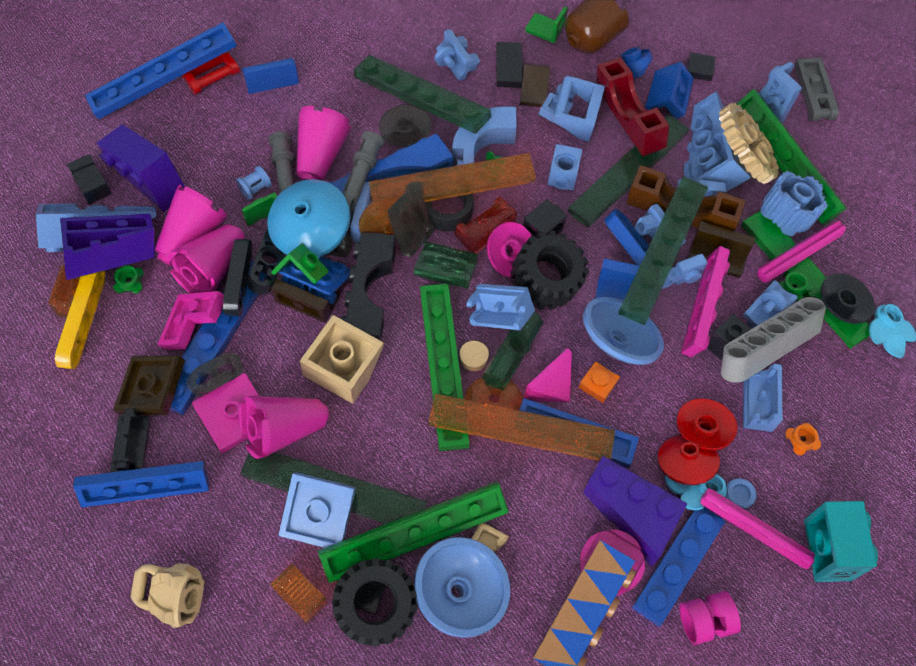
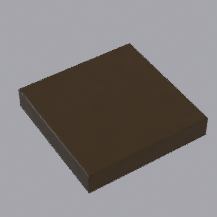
[113,355,185,415]

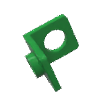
[525,6,568,43]
[242,192,277,226]
[271,243,329,284]

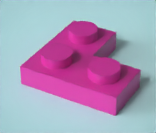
[157,291,224,351]

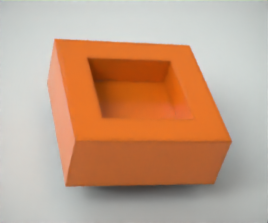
[578,361,620,403]

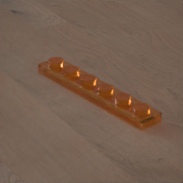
[369,153,536,211]
[428,394,615,461]

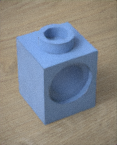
[548,144,582,190]

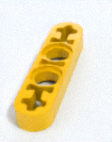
[55,270,105,369]

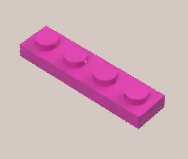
[681,246,730,358]

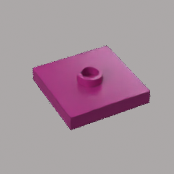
[191,373,259,454]

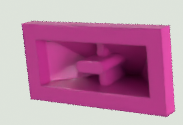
[524,348,572,402]

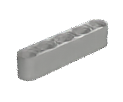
[720,297,826,383]

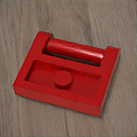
[182,51,240,95]

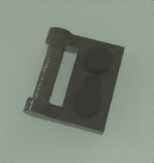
[387,181,436,258]

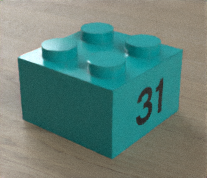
[804,501,878,582]

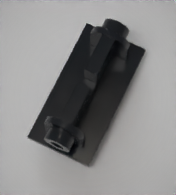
[110,409,150,473]

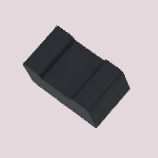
[66,154,111,204]

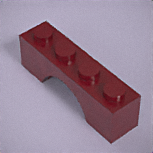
[596,57,670,156]

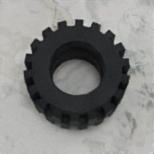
[511,231,589,310]
[332,559,418,646]

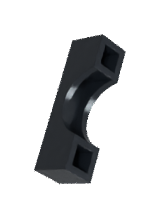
[341,231,396,341]

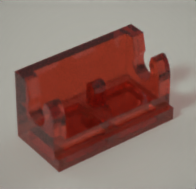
[454,197,517,255]

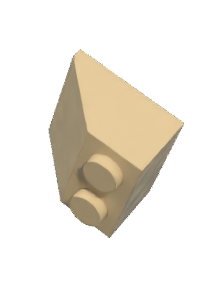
[300,315,384,404]

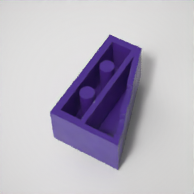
[97,124,185,212]
[60,214,155,280]
[583,456,688,567]

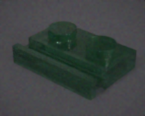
[414,241,479,289]

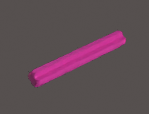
[757,220,846,283]
[700,488,815,569]

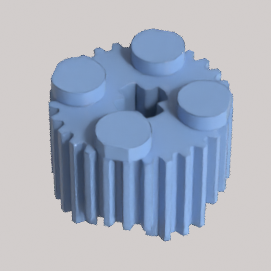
[760,171,828,236]

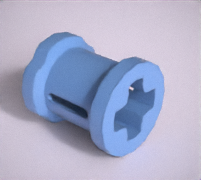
[235,165,272,200]

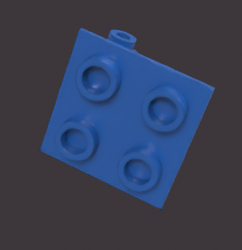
[279,256,350,305]

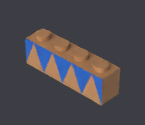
[533,540,637,666]

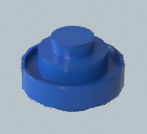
[621,47,653,78]

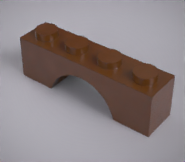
[626,165,746,231]

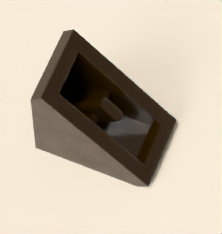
[520,62,550,107]

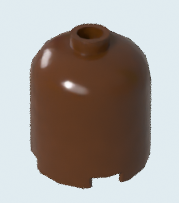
[565,0,629,53]

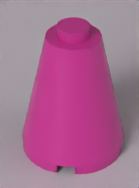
[297,106,352,181]
[154,185,228,266]
[166,224,245,293]
[239,396,329,459]

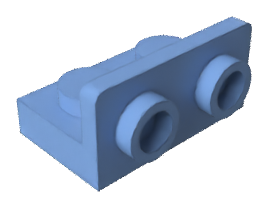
[759,62,802,123]

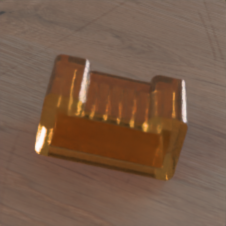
[48,265,81,317]
[270,563,328,624]

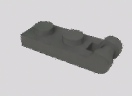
[794,58,839,122]

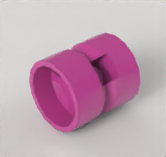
[679,591,741,646]

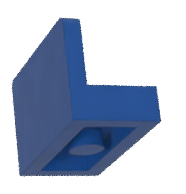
[242,58,299,94]
[645,61,694,119]
[595,259,660,312]

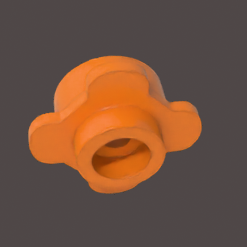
[785,423,821,456]

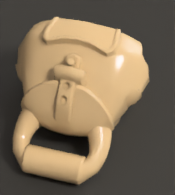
[130,563,205,628]

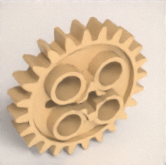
[719,103,779,184]

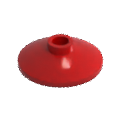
[676,398,738,450]
[658,435,720,485]

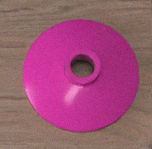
[487,222,532,278]

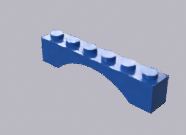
[299,133,453,214]

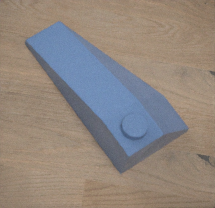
[684,92,751,192]
[36,203,156,252]

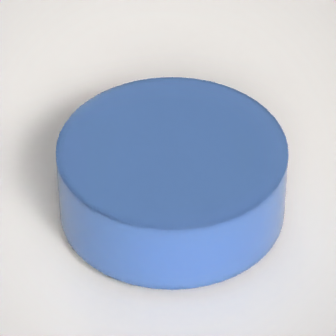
[725,478,757,510]

